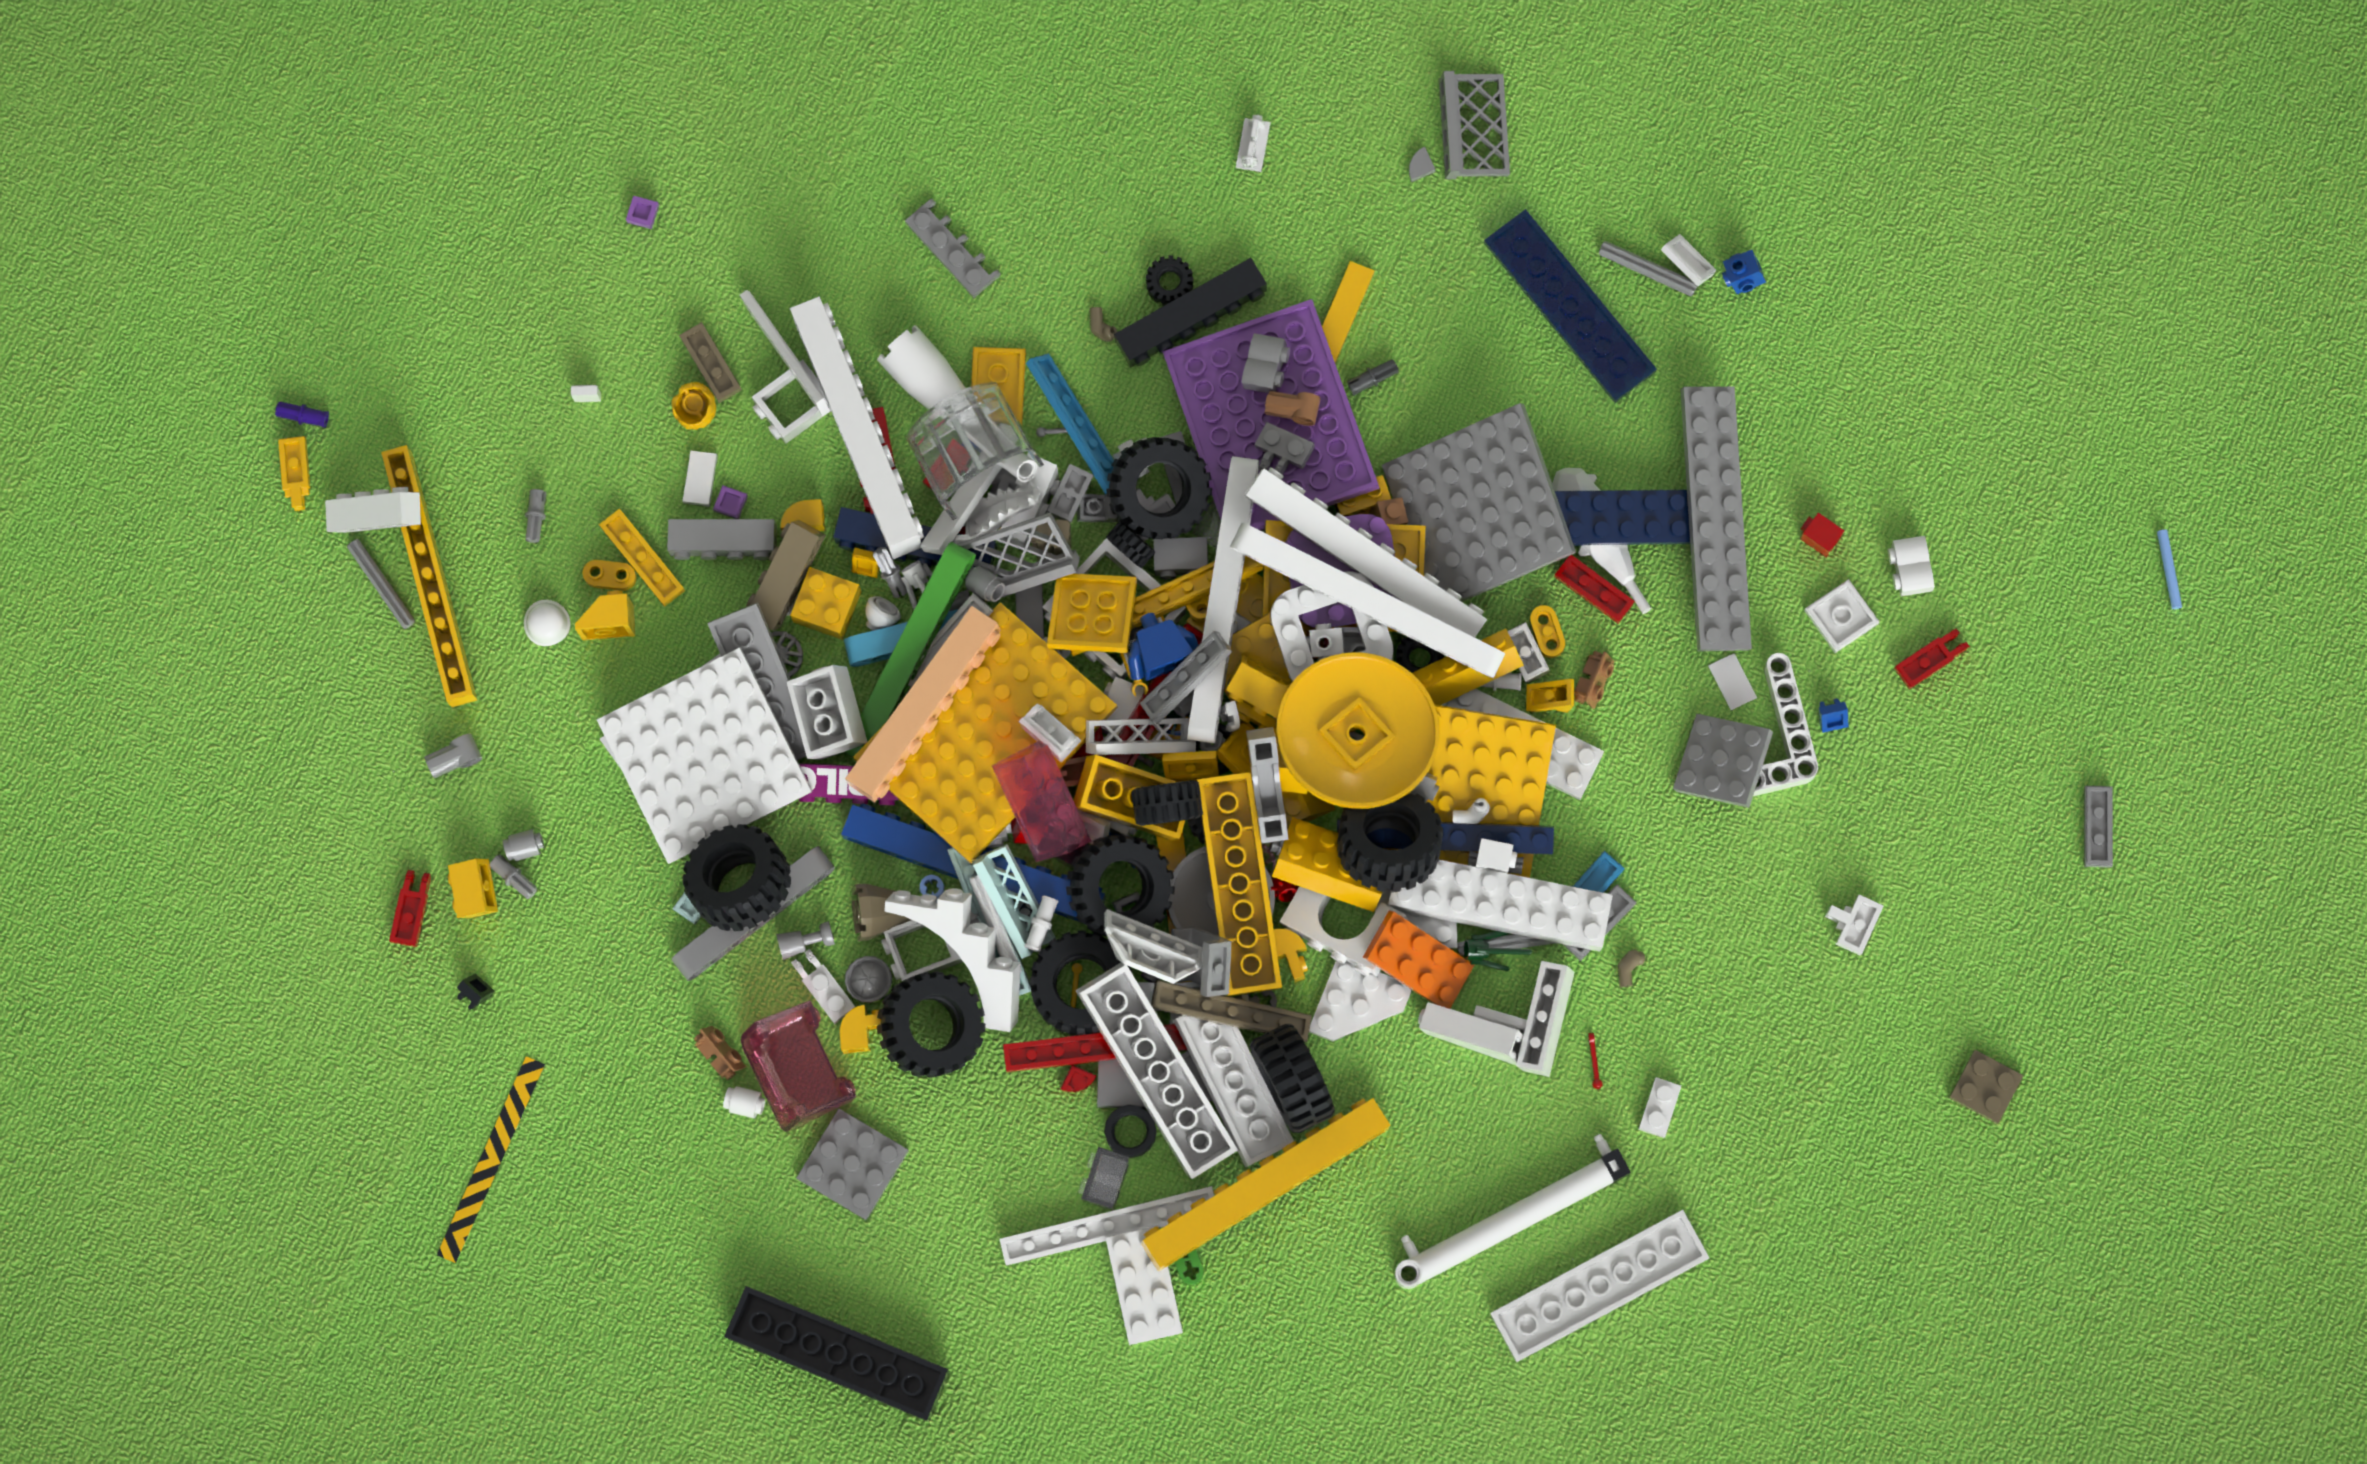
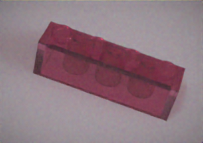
[991,741,1091,862]

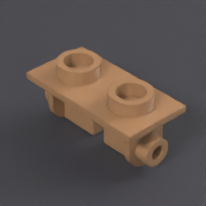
[1574,651,1614,710]
[694,1026,746,1081]

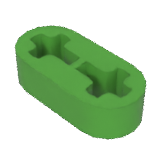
[1174,1249,1204,1285]

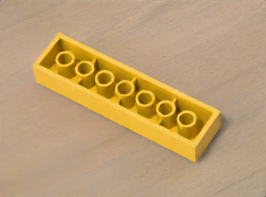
[1197,772,1282,996]

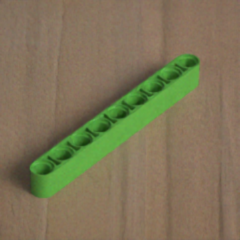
[844,542,976,758]

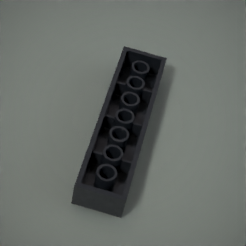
[724,1286,950,1422]

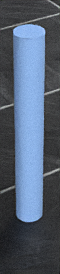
[2157,530,2182,609]

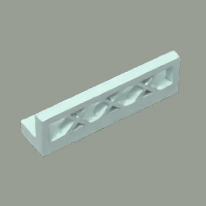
[973,844,1056,959]

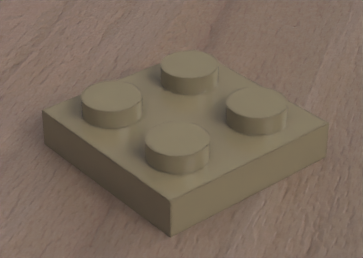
[1949,1050,2023,1124]

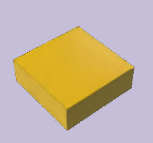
[851,548,880,578]

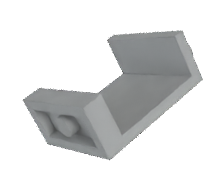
[1171,926,1232,997]

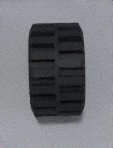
[1131,780,1203,826]

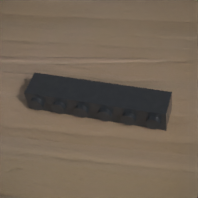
[1114,258,1267,368]

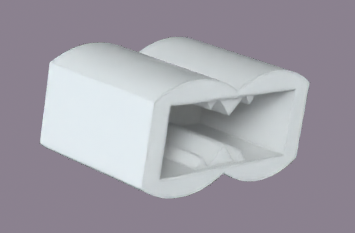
[1888,536,1934,596]

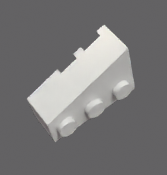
[1000,452,1061,544]

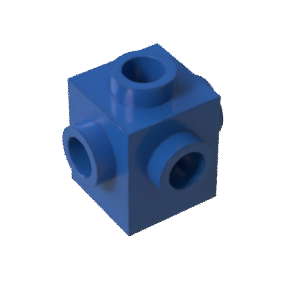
[1722,249,1766,294]

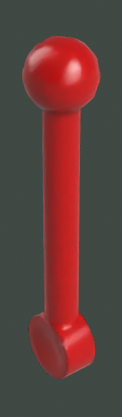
[1588,1033,1603,1089]

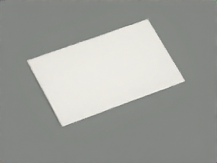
[1708,653,1757,710]

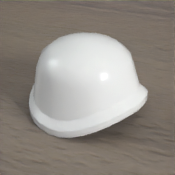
[524,600,571,646]

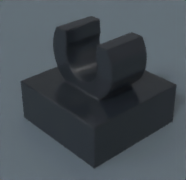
[457,973,495,1010]

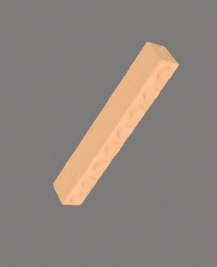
[845,606,1001,803]

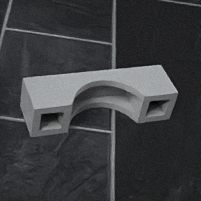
[1246,727,1288,843]

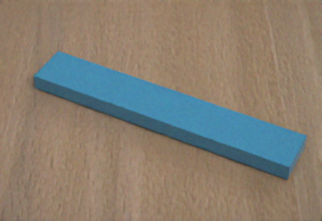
[1026,354,1114,494]

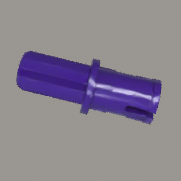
[275,402,329,428]

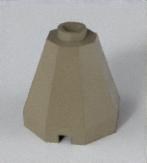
[852,884,911,941]

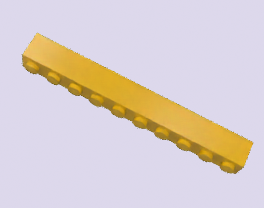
[381,445,478,708]
[1141,1098,1391,1272]

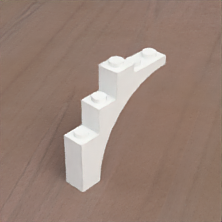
[885,888,1021,1032]

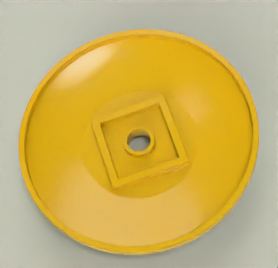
[1276,652,1439,809]

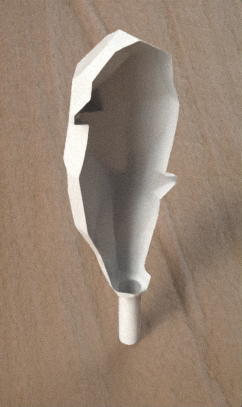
[1552,468,1651,614]

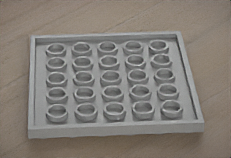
[1382,403,1576,602]

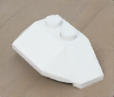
[1104,909,1203,983]

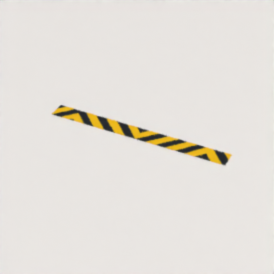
[437,1056,545,1263]

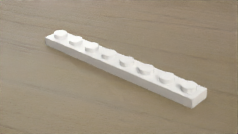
[1000,1186,1214,1266]

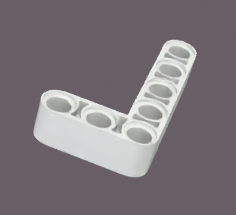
[1753,653,1818,796]

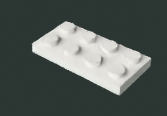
[1105,1225,1183,1345]

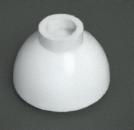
[865,596,901,630]

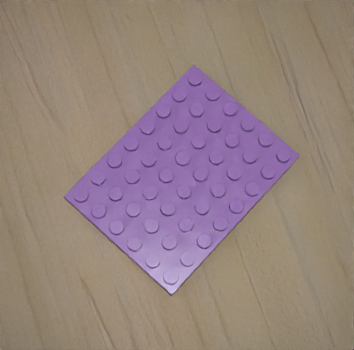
[1163,299,1380,530]

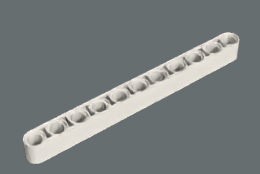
[1187,456,1259,743]
[1230,523,1505,678]

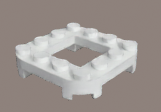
[1270,571,1393,682]

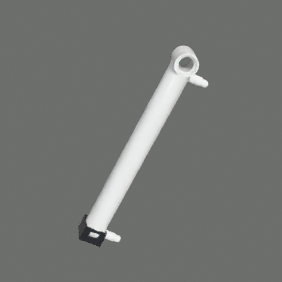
[1395,1134,1631,1289]

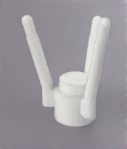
[901,561,933,610]

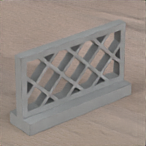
[1439,71,1510,179]
[958,512,1080,603]

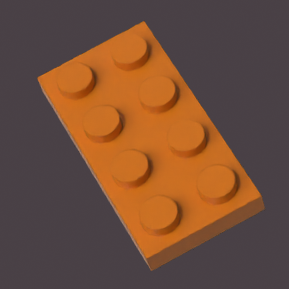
[1363,910,1474,1009]

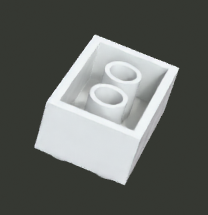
[787,665,867,760]

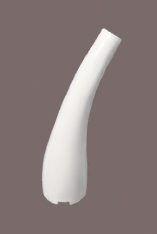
[877,325,1037,482]

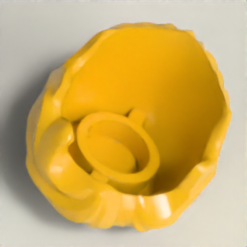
[671,382,716,430]

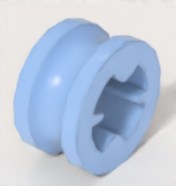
[920,875,944,899]

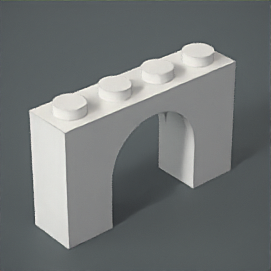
[1280,886,1408,976]

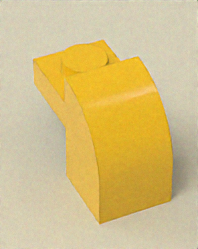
[780,499,825,531]
[1274,929,1308,982]
[840,1005,881,1054]

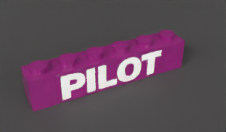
[799,763,899,805]

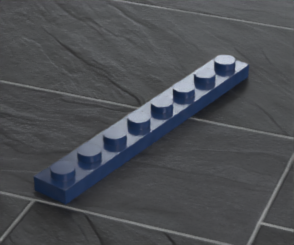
[1337,818,1554,854]

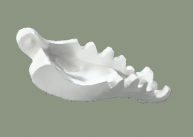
[953,481,1040,544]

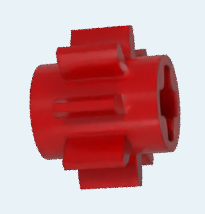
[1271,877,1299,902]

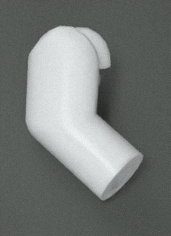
[1453,798,1490,824]

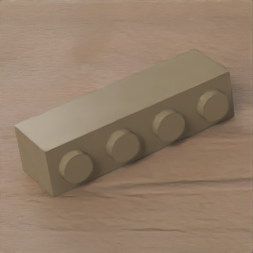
[746,520,826,631]

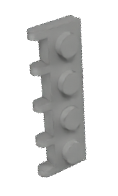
[905,199,1001,298]

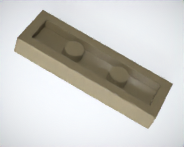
[679,322,742,403]

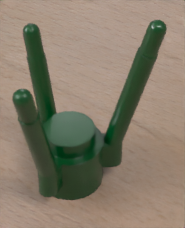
[1464,931,1532,972]

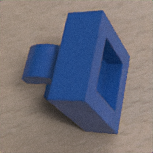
[1819,698,1848,733]

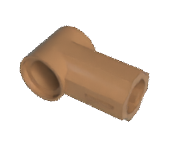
[1265,391,1321,426]

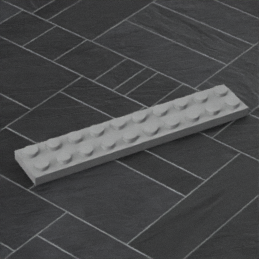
[1680,387,1752,651]

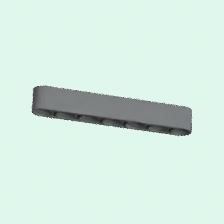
[671,846,835,981]

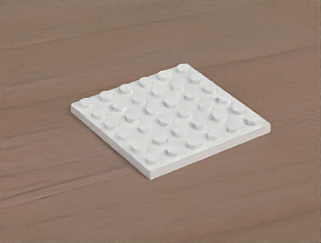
[597,647,813,864]

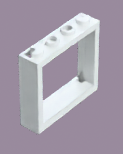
[1042,538,1186,680]

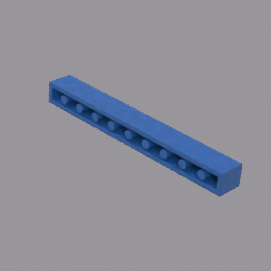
[841,804,1106,924]

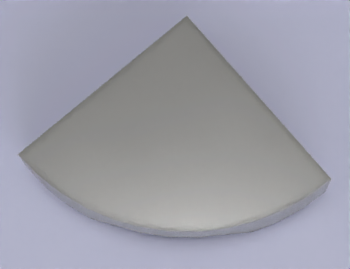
[1409,147,1435,182]

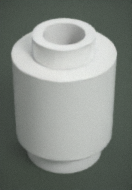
[723,1086,765,1119]

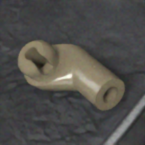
[1089,307,1117,342]
[1618,950,1645,988]

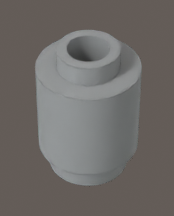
[965,566,1005,602]
[503,829,544,861]

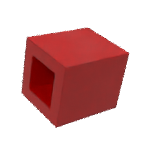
[1800,512,1845,558]

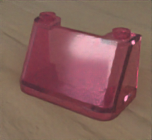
[741,1000,856,1132]

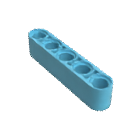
[844,609,959,667]

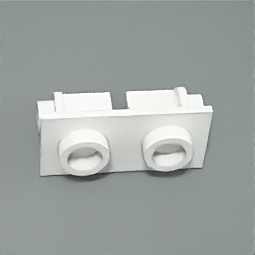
[1236,115,1271,172]

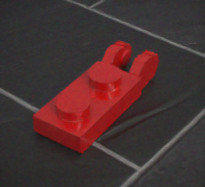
[1894,628,1970,690]
[389,870,431,947]

